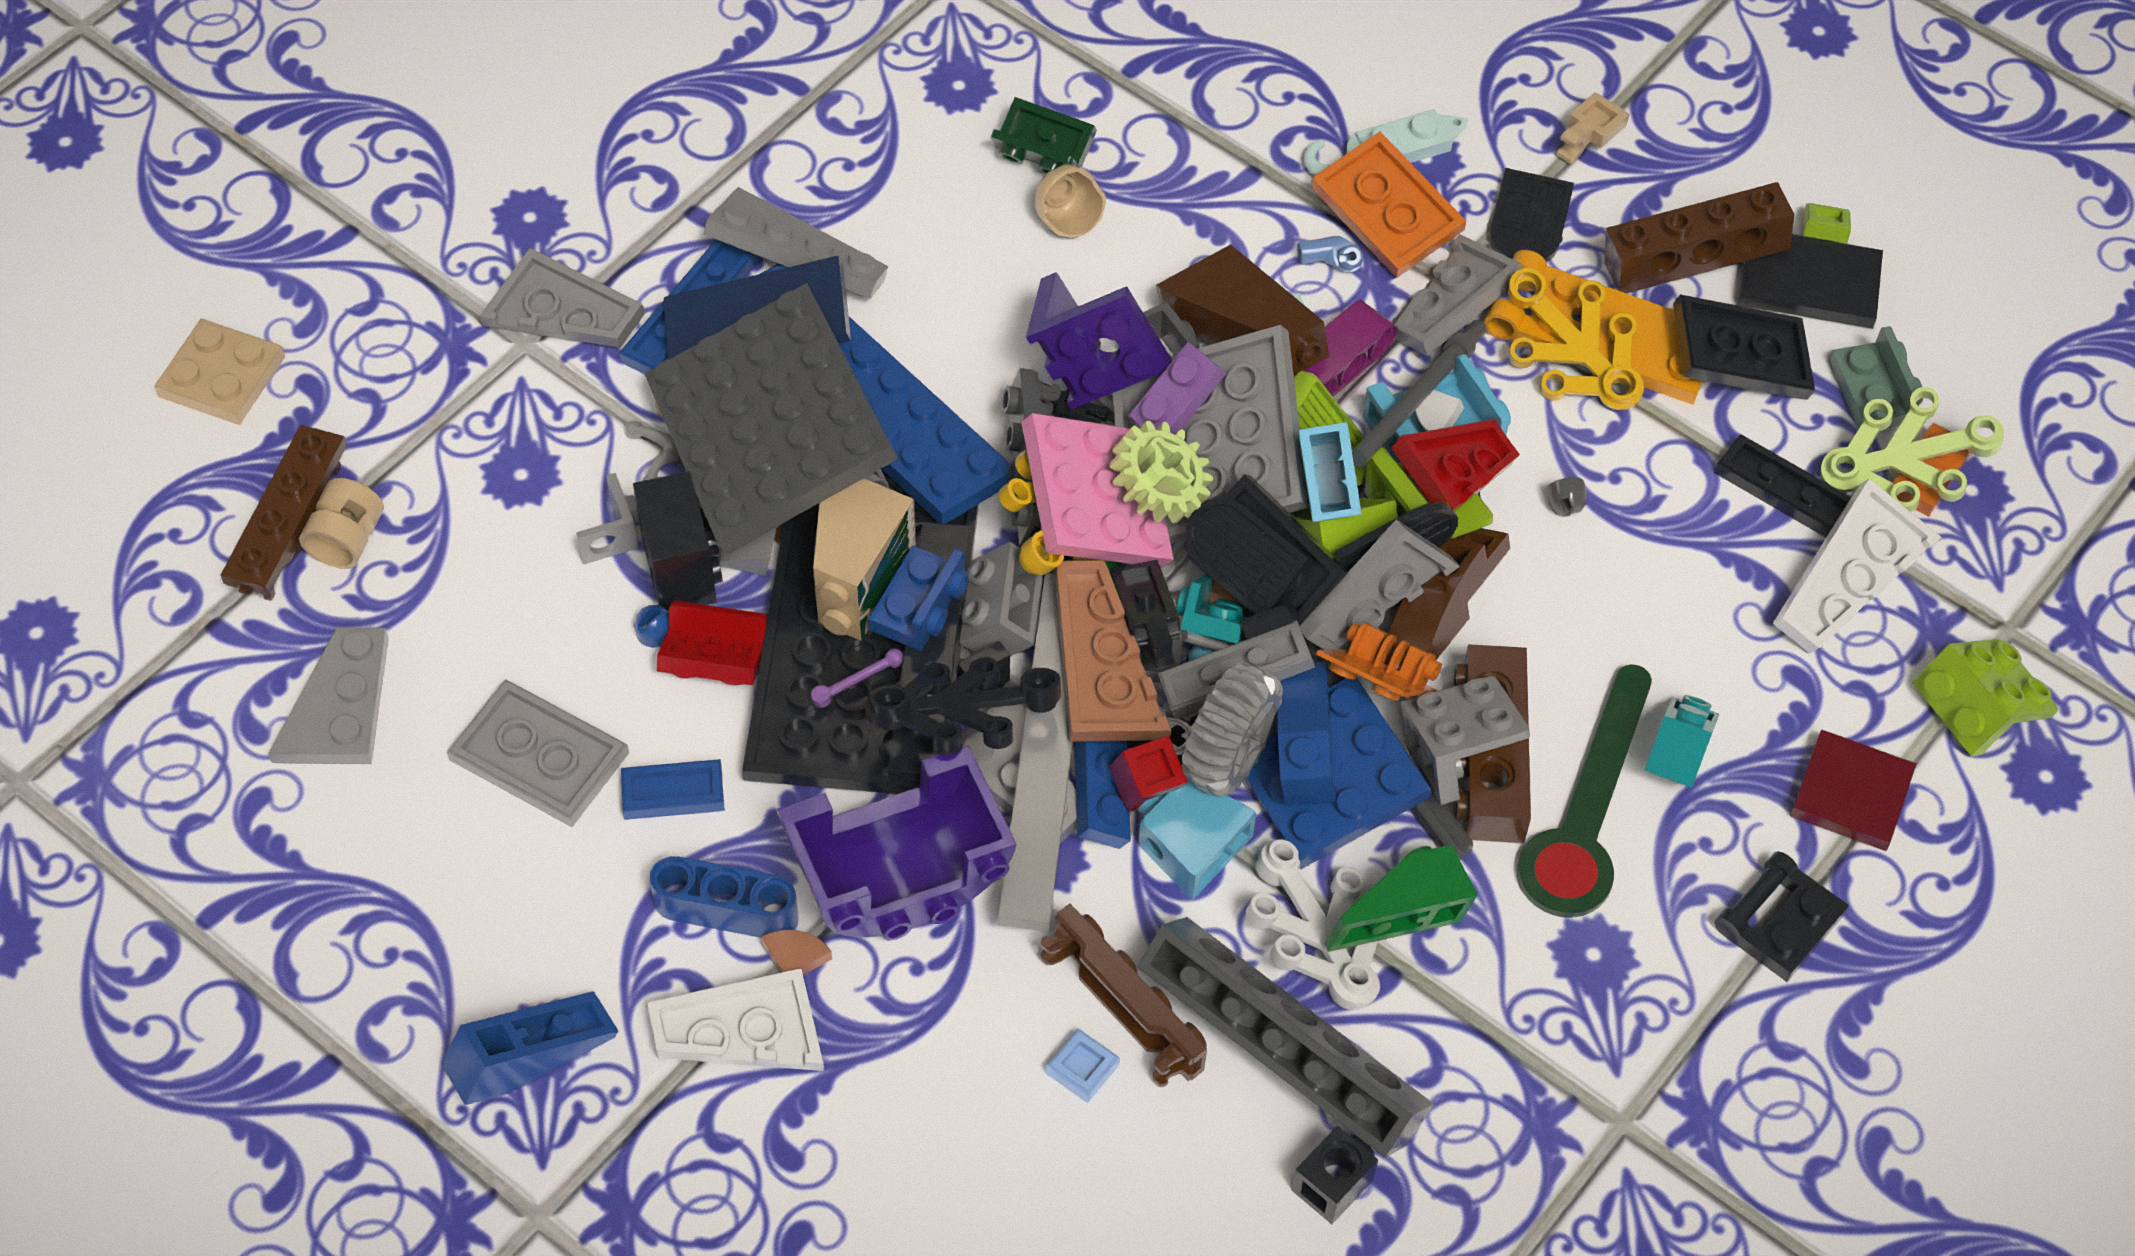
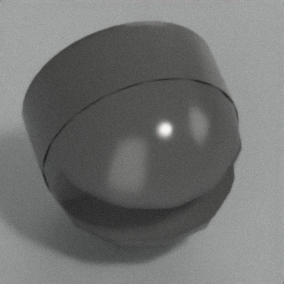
[1547,477,1587,516]

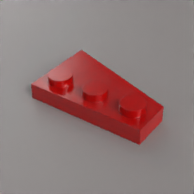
[1392,419,1520,512]

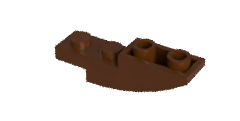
[1388,528,1511,663]

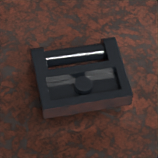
[1714,851,1849,982]

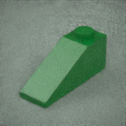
[1325,845,1478,952]

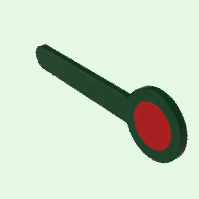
[1517,664,1652,918]

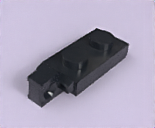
[1110,560,1181,668]

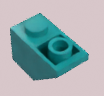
[1644,695,1719,788]

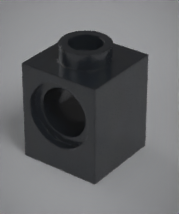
[1291,1126,1378,1225]

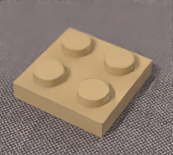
[154,318,285,425]

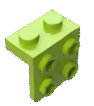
[1912,639,2058,757]

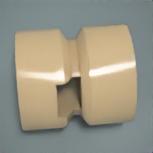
[299,478,384,569]

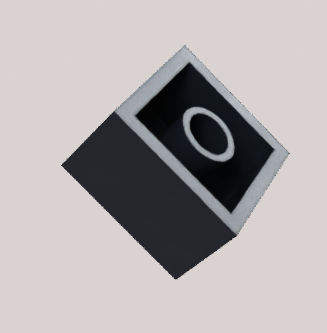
[633,471,723,612]

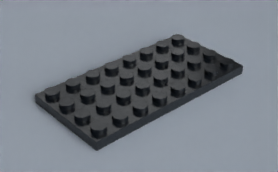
[742,469,980,794]

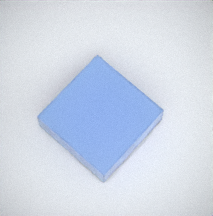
[1046,1028,1120,1103]

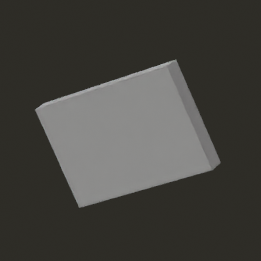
[447,679,629,827]

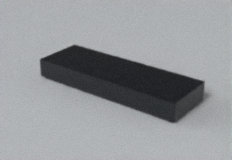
[1714,434,1851,538]

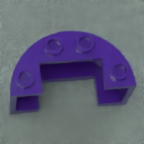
[777,745,1017,941]

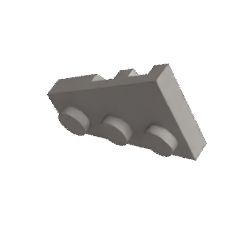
[1299,519,1460,650]

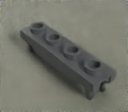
[1002,368,1061,546]

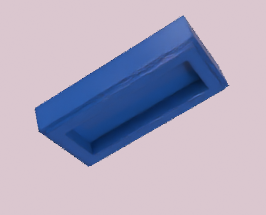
[621,759,725,820]

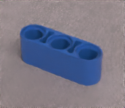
[650,856,799,938]

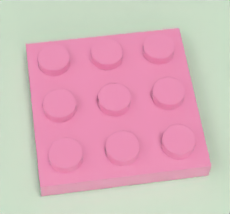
[1021,413,1174,568]

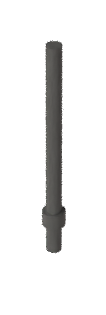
[1352,320,1487,467]

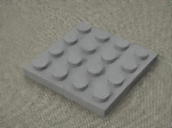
[1112,325,1309,544]

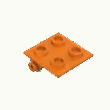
[1316,622,1442,701]

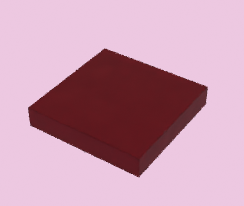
[1790,729,1917,851]

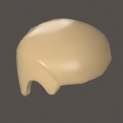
[1035,164,1106,238]

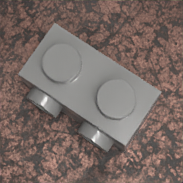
[960,542,1044,656]

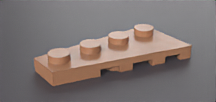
[1054,560,1171,741]

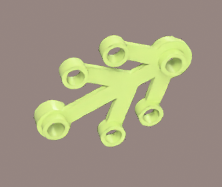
[1821,387,2004,512]

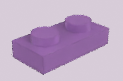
[1128,342,1227,435]

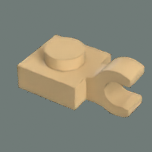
[1556,92,1630,164]

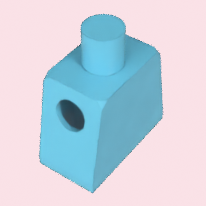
[1298,422,1362,522]
[1137,780,1256,900]

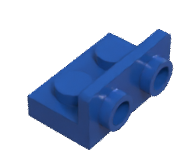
[868,545,969,651]

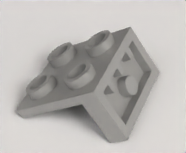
[1401,676,1530,805]

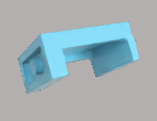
[1362,354,1511,463]

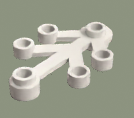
[1246,840,1381,1010]

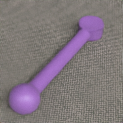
[811,648,904,707]

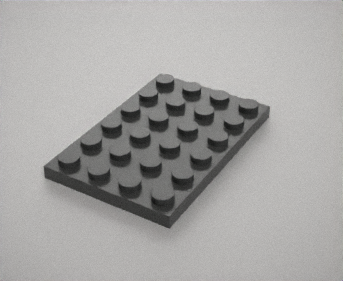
[644,283,898,555]

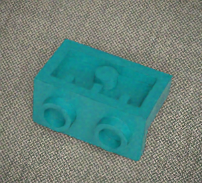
[1176,574,1251,644]

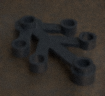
[865,657,1061,755]

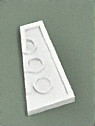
[1773,479,1942,653]

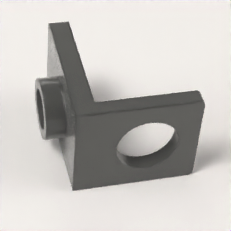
[1118,302,1200,355]

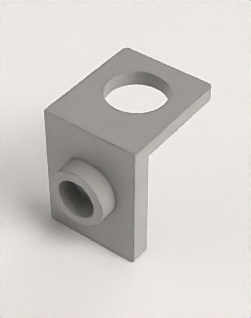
[576,473,639,564]

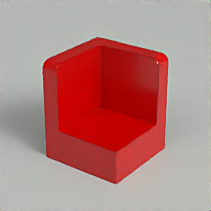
[1109,736,1187,813]

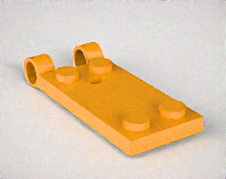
[1484,250,1703,405]

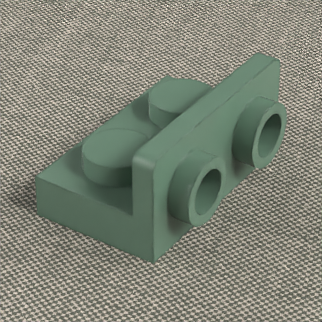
[1828,326,1923,429]

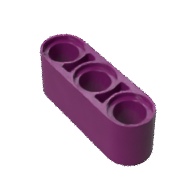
[1294,300,1398,397]

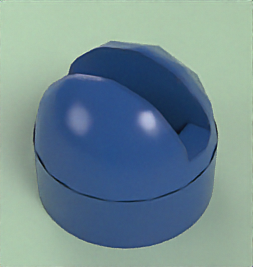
[634,605,669,648]

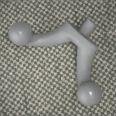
[626,421,679,481]

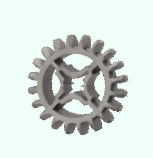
[1182,662,1283,797]

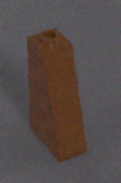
[1156,244,1329,376]

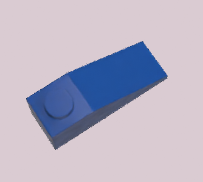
[1277,662,1336,805]
[441,991,619,1105]

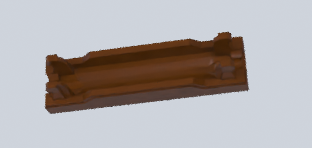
[220,424,347,601]
[1041,903,1207,1087]

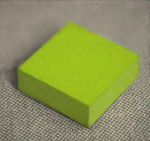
[1803,203,1851,244]

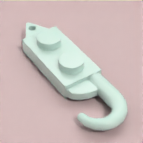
[1303,109,1469,176]

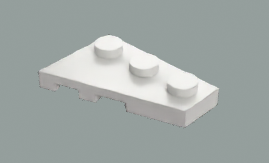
[647,968,824,1071]

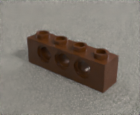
[1604,182,1794,293]
[1454,644,1531,843]

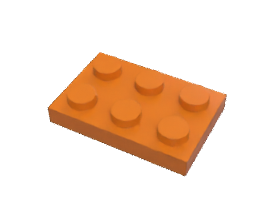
[1311,131,1466,278]

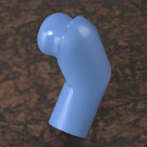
[1297,236,1363,272]

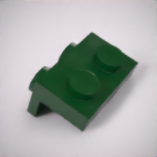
[990,97,1097,174]

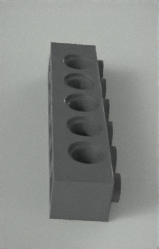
[1137,917,1434,1158]

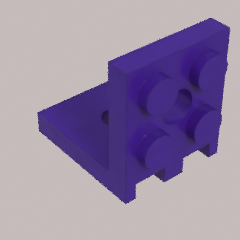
[1026,272,1172,409]

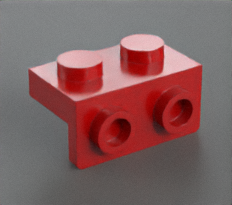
[657,601,767,685]

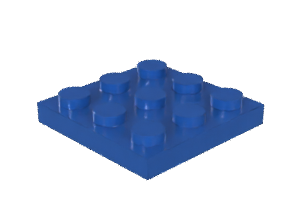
[1244,678,1432,869]

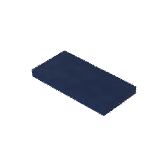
[664,255,851,359]

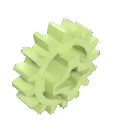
[1109,421,1213,523]

